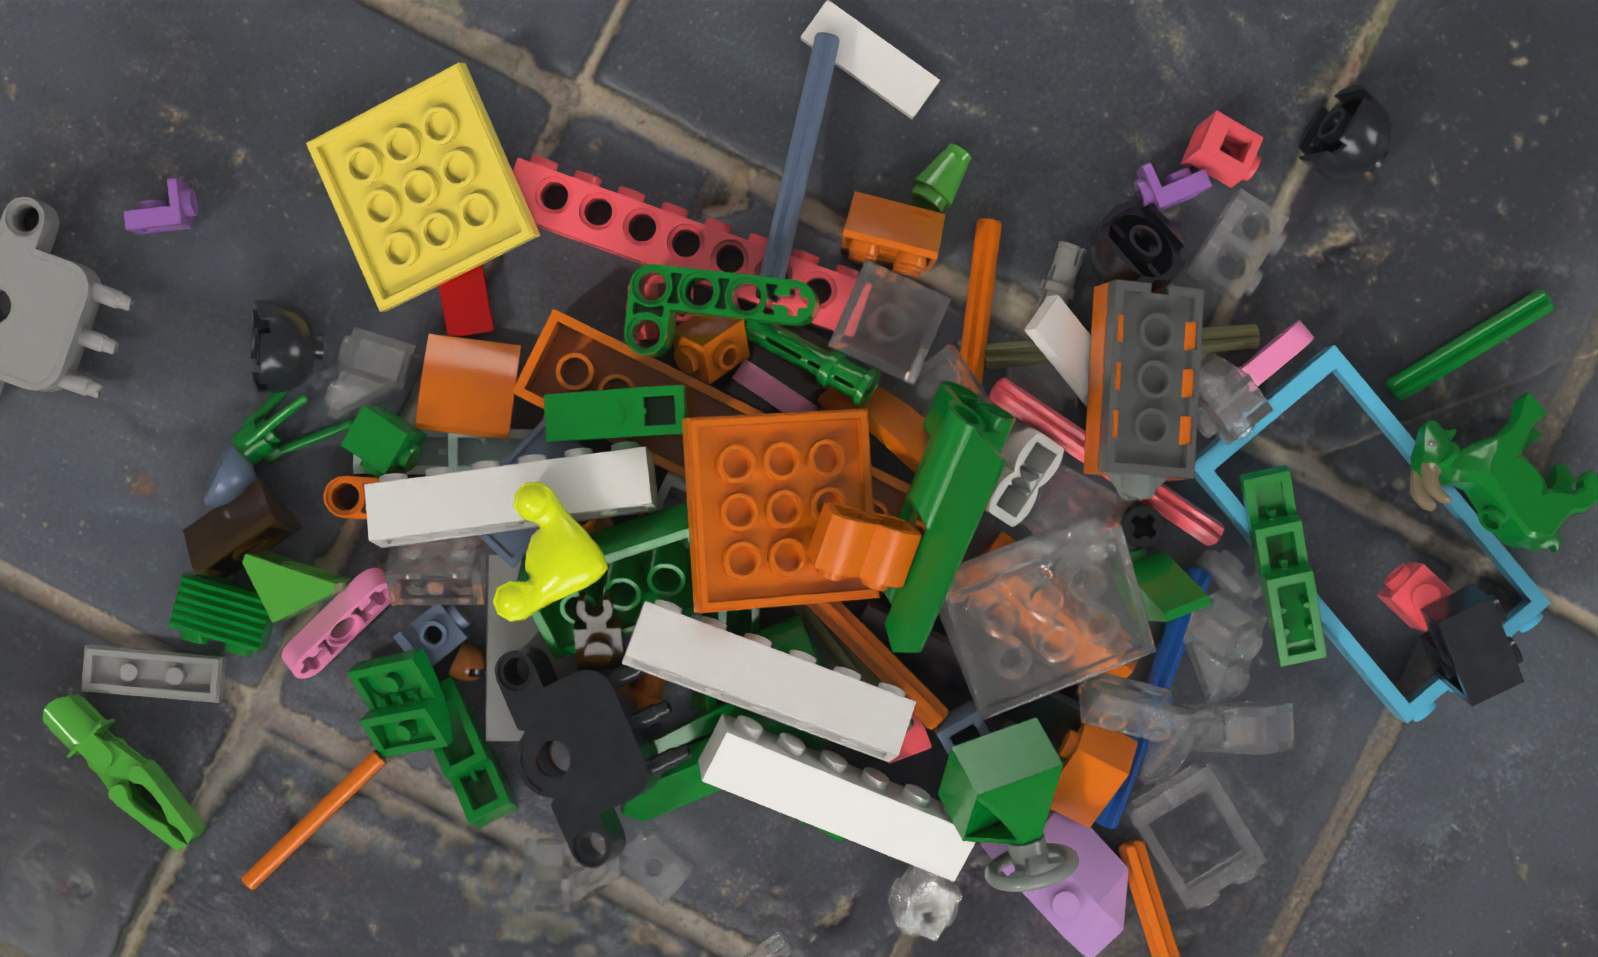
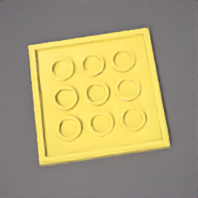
[306,63,541,312]

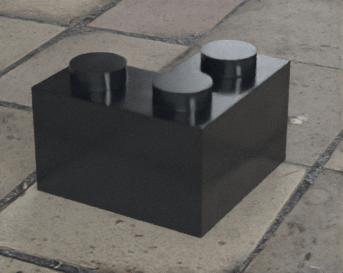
[1419,584,1525,707]

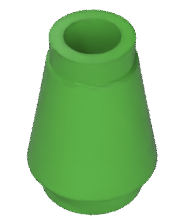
[909,143,972,213]

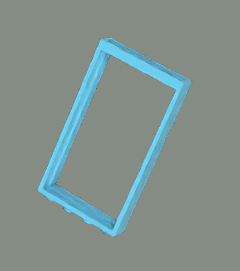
[1194,345,1551,723]

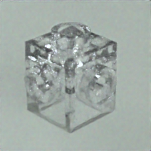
[888,864,963,941]

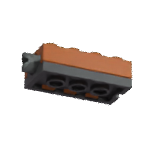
[1083,279,1204,501]

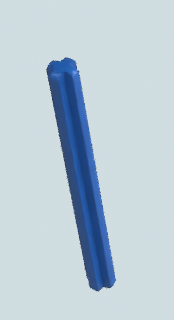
[1095,566,1212,829]

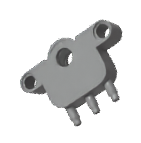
[0,197,134,398]

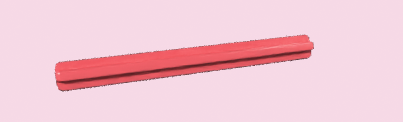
[989,378,1225,546]

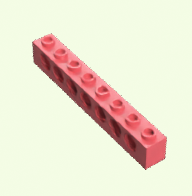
[513,155,870,339]

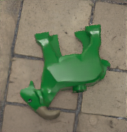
[1409,392,1598,552]

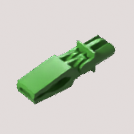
[43,693,206,851]

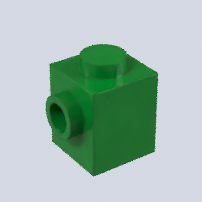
[341,405,427,477]

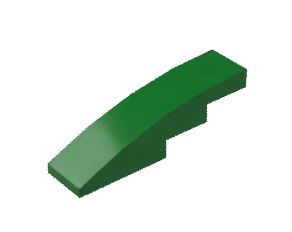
[1239,465,1327,667]

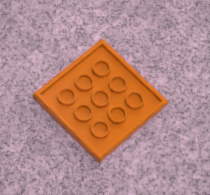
[682,408,880,613]

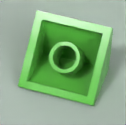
[242,551,353,623]

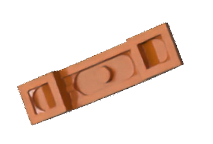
[817,386,931,473]

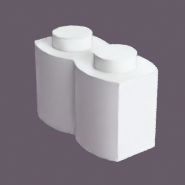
[985,419,1064,527]

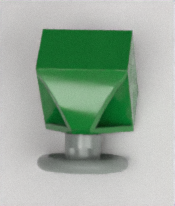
[938,717,1079,892]

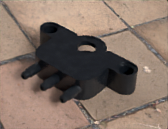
[495,647,691,869]

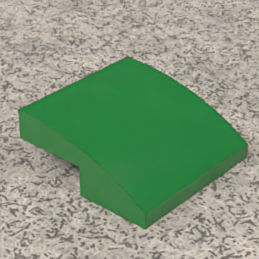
[347,648,453,758]

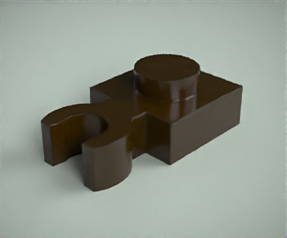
[573,590,626,670]

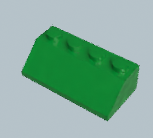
[517,501,699,659]

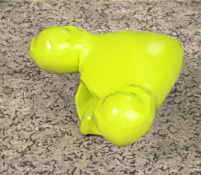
[493,481,608,622]

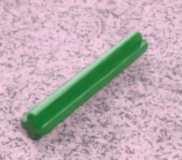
[1386,290,1554,401]

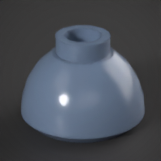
[203,446,264,508]

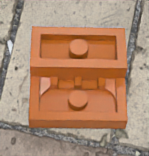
[415,334,521,440]

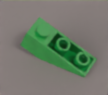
[544,385,688,442]

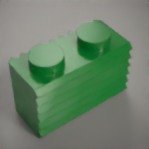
[168,571,274,657]

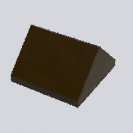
[183,478,303,579]

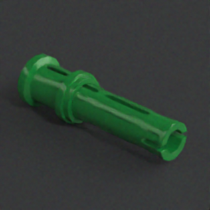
[745,321,881,409]

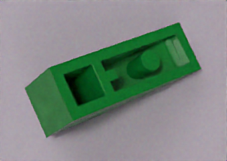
[1109,547,1211,622]

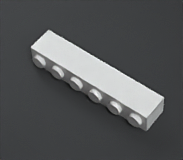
[364,442,659,548]
[622,600,916,762]
[698,713,976,881]

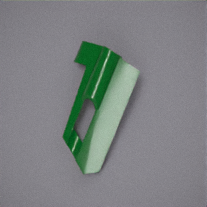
[882,380,1016,653]
[620,613,832,822]

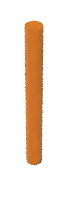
[241,750,387,890]

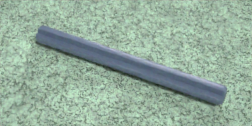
[756,32,840,303]

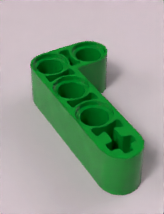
[624,264,820,357]

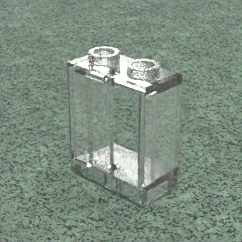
[1124,760,1267,910]

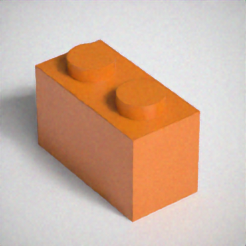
[1050,716,1138,828]

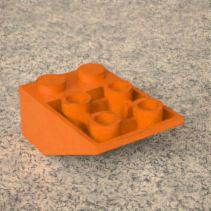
[840,191,945,278]

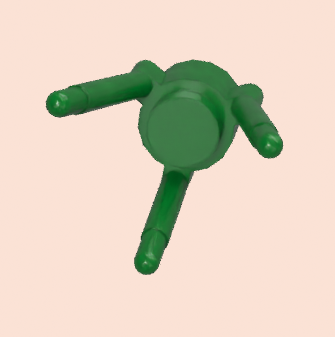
[232,391,354,465]

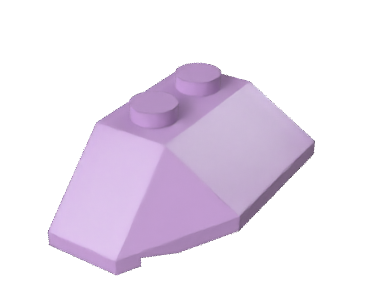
[978,809,1129,957]

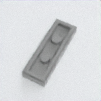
[81,644,227,703]

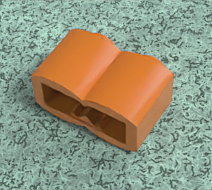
[806,502,922,591]

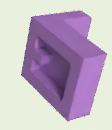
[1134,162,1212,212]
[124,178,198,235]

